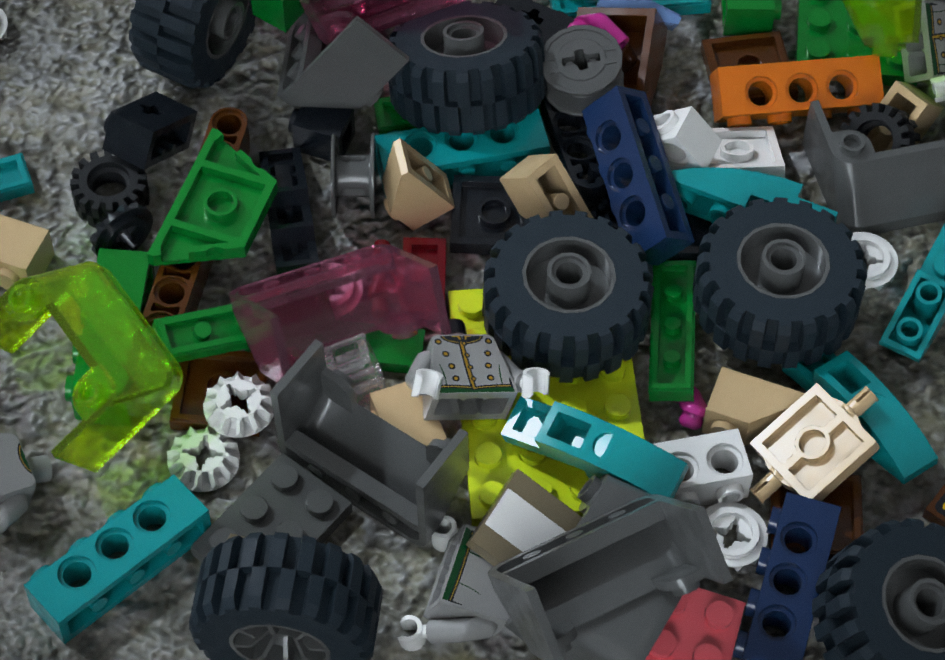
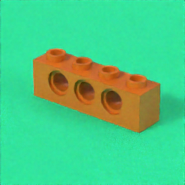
[709,55,884,128]

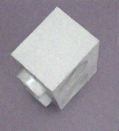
[653,106,722,171]
[654,428,753,506]

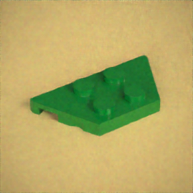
[147,128,278,266]

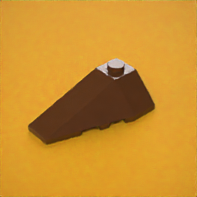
[576,7,668,108]

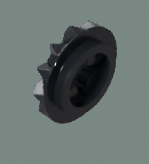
[90,201,153,256]

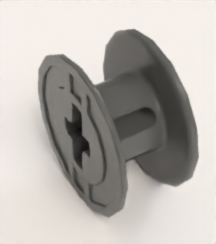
[543,25,624,117]
[330,133,376,218]

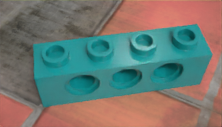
[375,107,550,198]
[24,474,211,644]

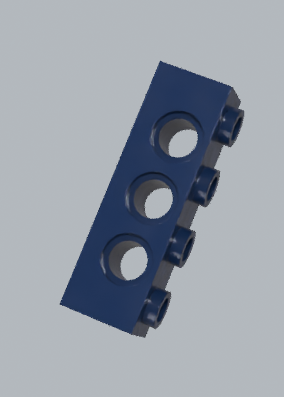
[582,85,695,266]
[733,492,841,660]

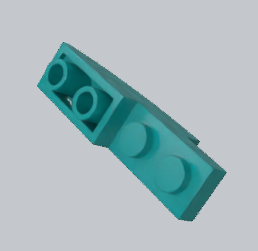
[672,167,838,223]
[879,224,945,363]
[782,351,938,484]
[500,396,689,498]

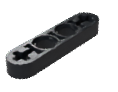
[541,95,607,204]

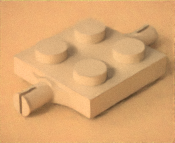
[749,383,880,504]

